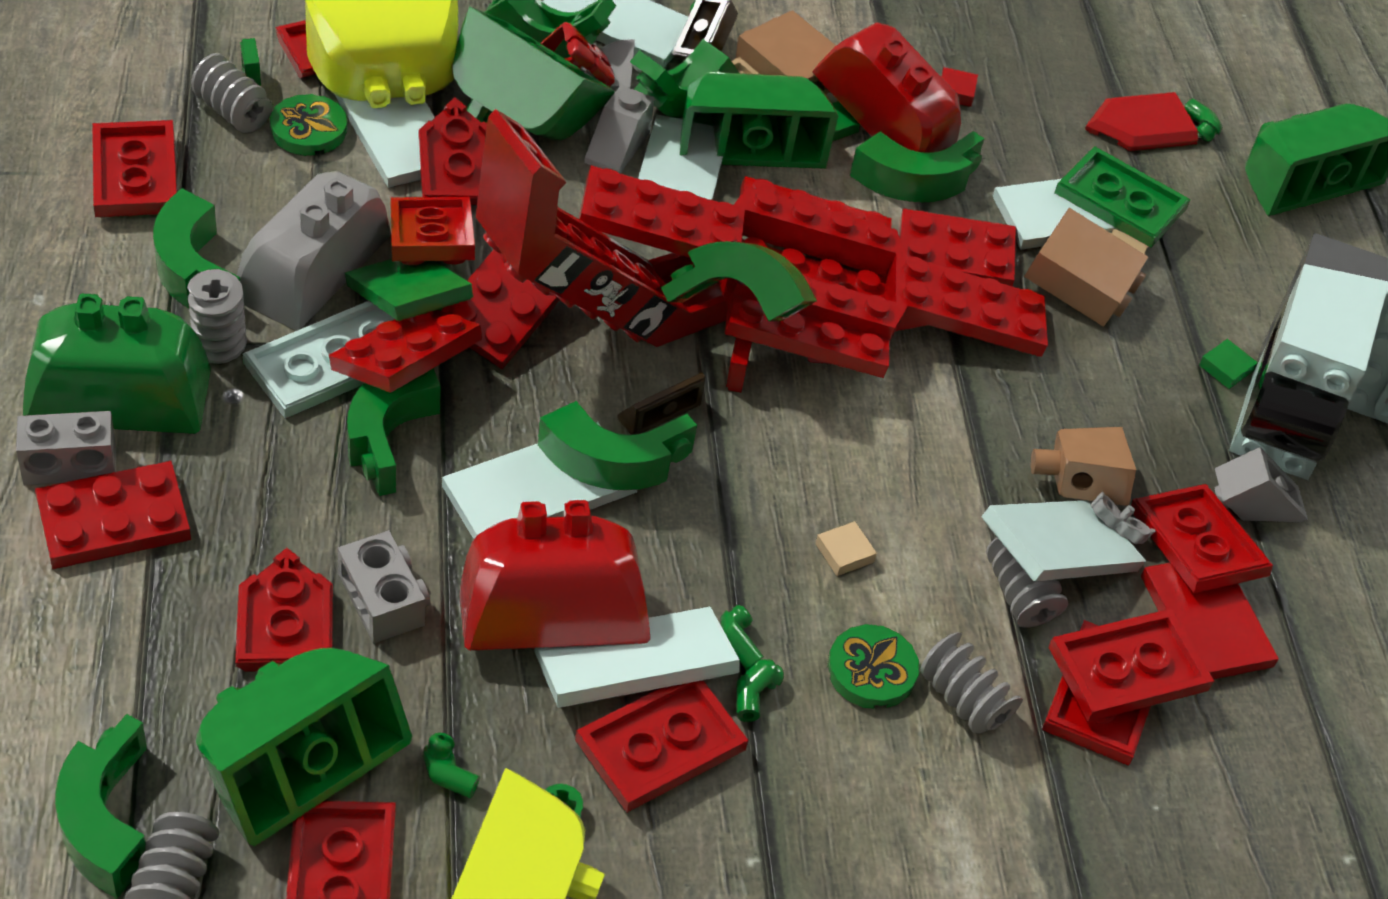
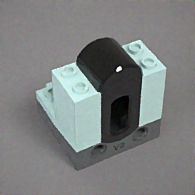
[1229,233,1388,480]

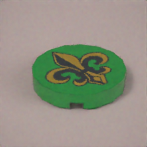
[270,94,347,156]
[827,624,919,709]

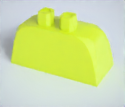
[305,0,458,108]
[452,768,605,899]

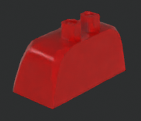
[812,22,961,153]
[459,500,651,651]

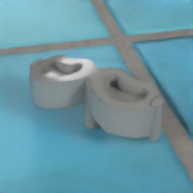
[1091,491,1156,544]

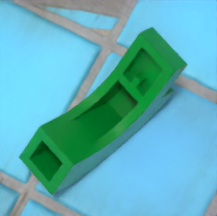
[485,0,617,58]
[630,39,739,118]
[850,131,985,202]
[153,188,241,308]
[661,241,817,321]
[347,368,440,496]
[538,401,697,490]
[55,714,147,899]

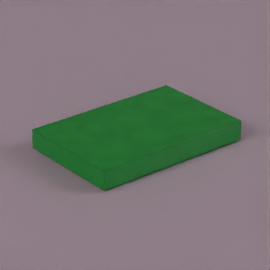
[1054,146,1191,248]
[344,259,473,321]

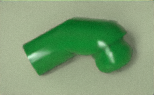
[1184,98,1223,142]
[736,659,784,722]

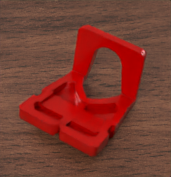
[541,22,615,87]

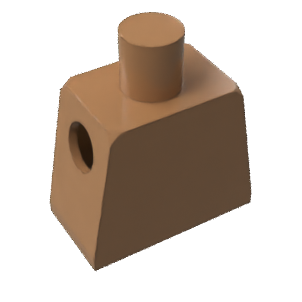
[1031,427,1136,506]

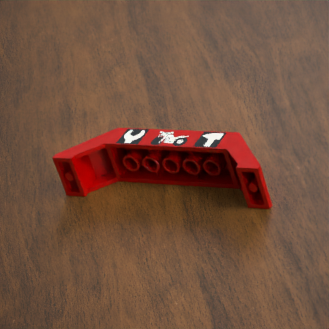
[476,109,728,347]

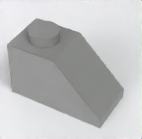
[584,85,655,174]
[1215,447,1308,522]

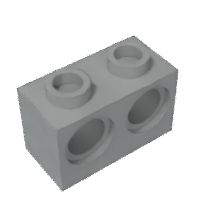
[16,411,116,485]
[337,530,430,644]

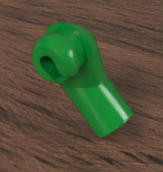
[720,605,764,671]
[423,732,480,799]

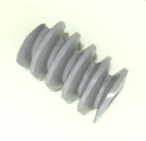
[191,53,274,133]
[187,269,247,364]
[986,537,1069,628]
[921,632,1023,734]
[124,812,219,899]

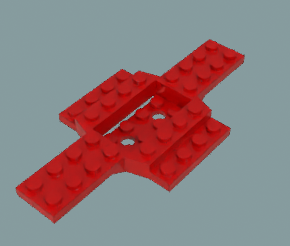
[579,165,1048,378]

